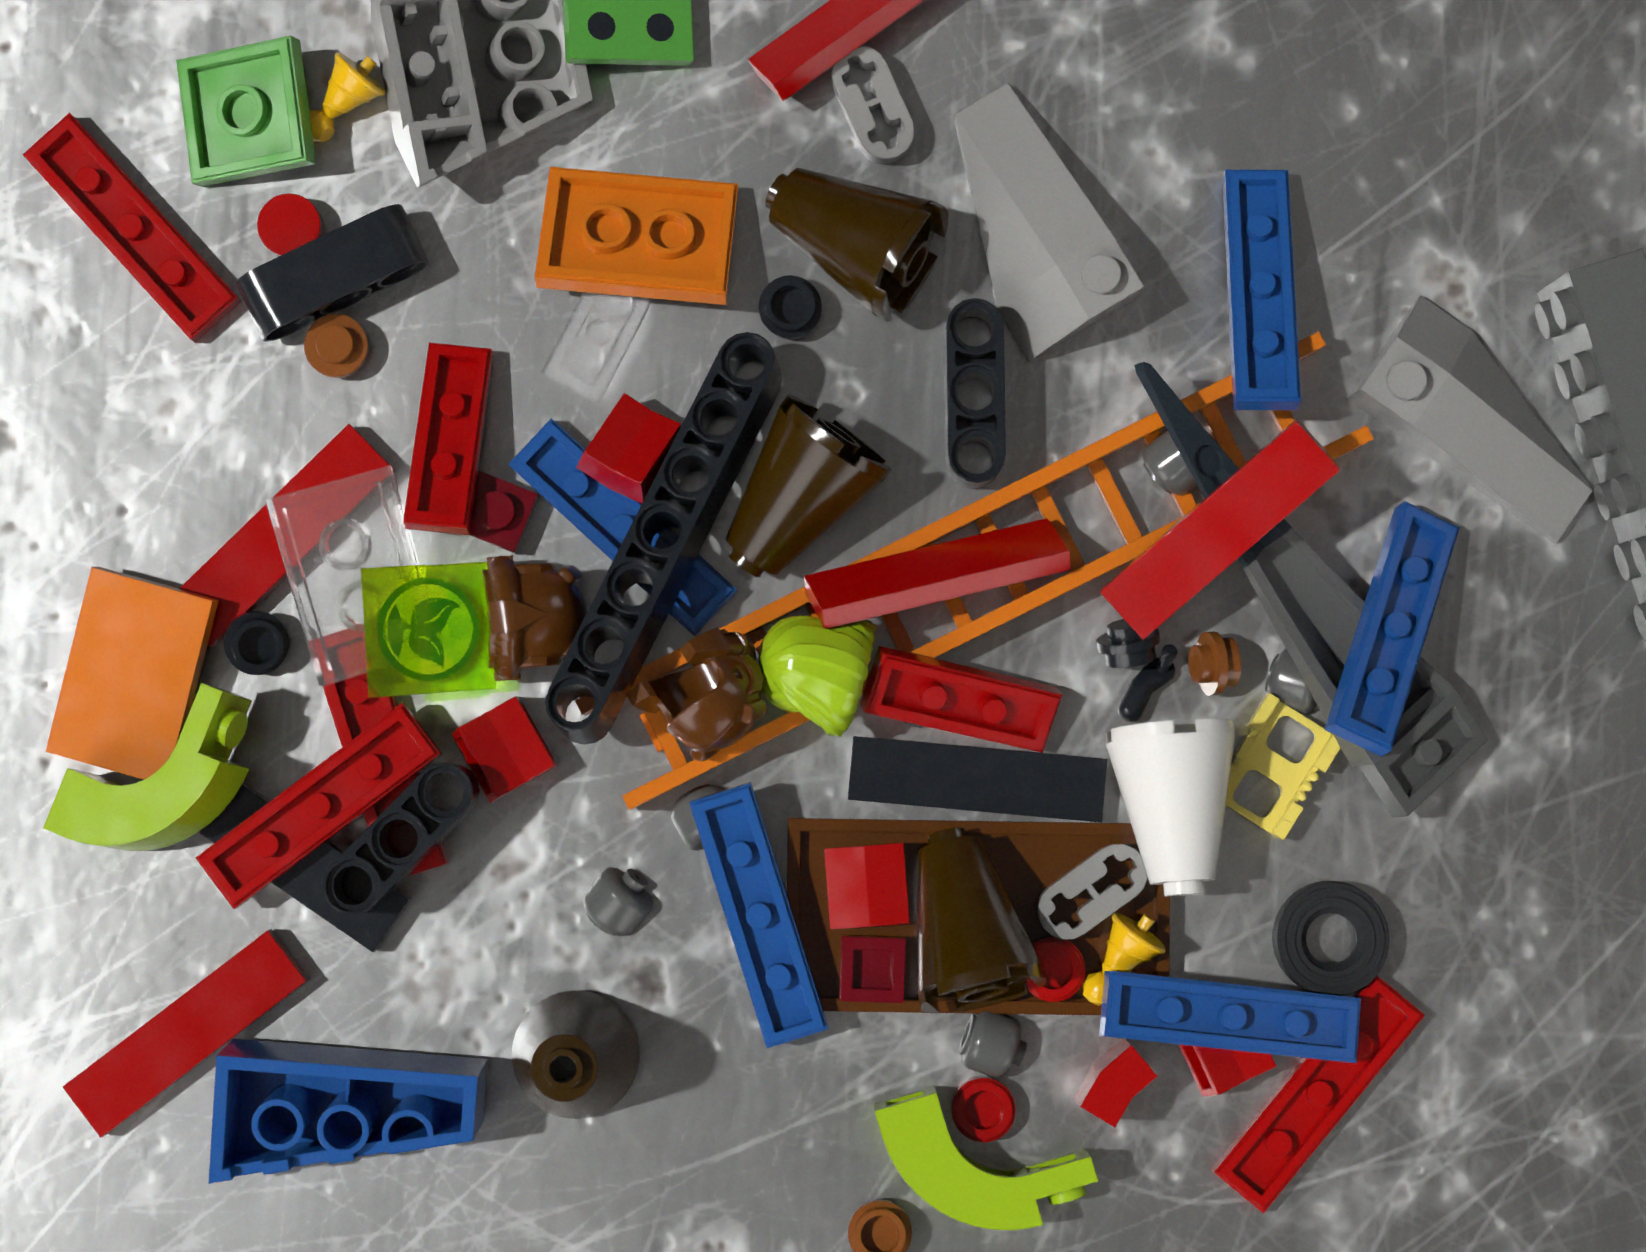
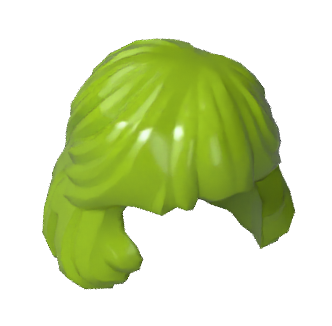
[758,616,876,737]

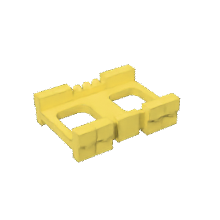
[1225,693,1340,840]

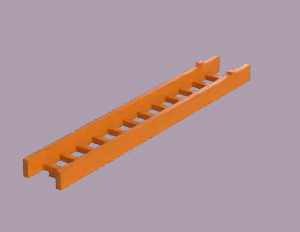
[575,331,1374,810]

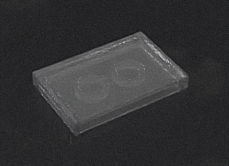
[265,465,444,686]

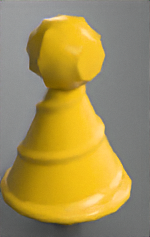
[309,52,386,143]
[1082,913,1165,1006]

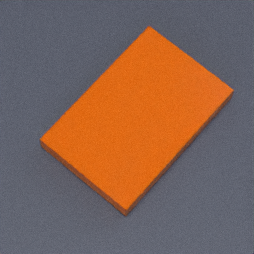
[535,167,738,305]
[45,566,219,780]

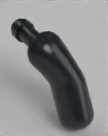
[1117,644,1178,722]

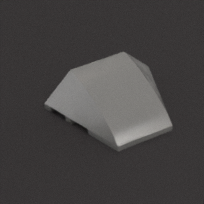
[371,0,593,188]

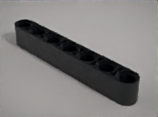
[545,332,782,745]

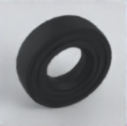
[1272,881,1390,996]

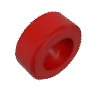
[257,193,324,257]
[1025,936,1085,1002]
[951,1076,1016,1142]

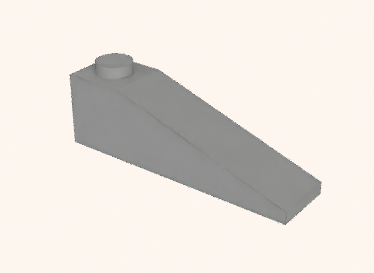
[954,83,1144,363]
[1347,295,1593,543]

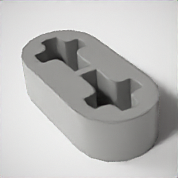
[832,46,914,165]
[1036,844,1148,939]

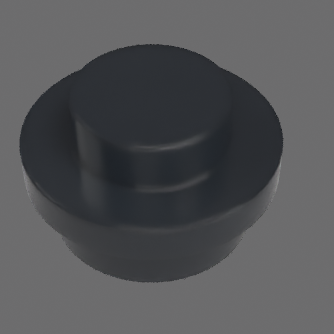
[759,275,822,339]
[224,611,289,675]
[1096,619,1161,668]

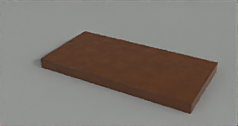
[787,818,1170,1015]

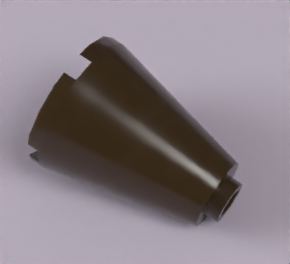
[765,168,949,322]
[725,395,892,578]
[917,828,1047,1013]
[512,990,640,1119]

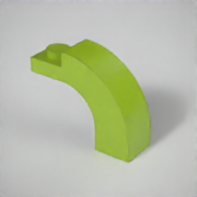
[43,683,252,851]
[873,1086,1098,1230]

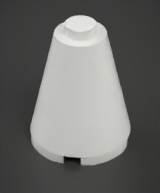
[1106,719,1235,897]

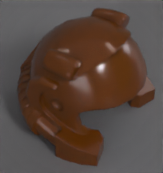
[482,555,587,681]
[626,627,766,762]

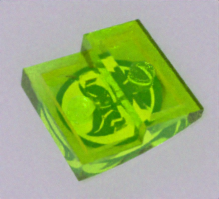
[360,562,497,698]

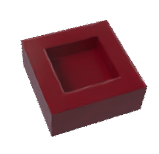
[469,471,540,555]
[839,935,906,1003]

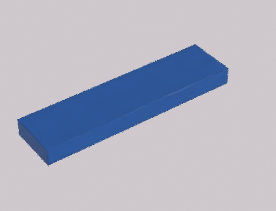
[1222,170,1301,410]
[508,418,738,637]
[1324,501,1460,756]
[689,782,828,1048]
[1099,971,1361,1063]

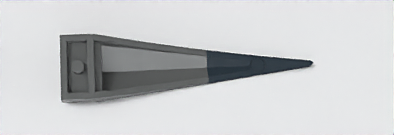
[1135,362,1488,818]

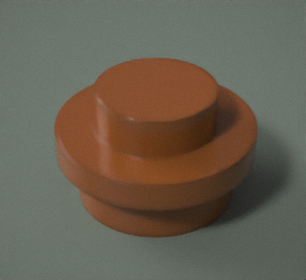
[304,314,369,378]
[1188,631,1241,696]
[848,1199,912,1252]

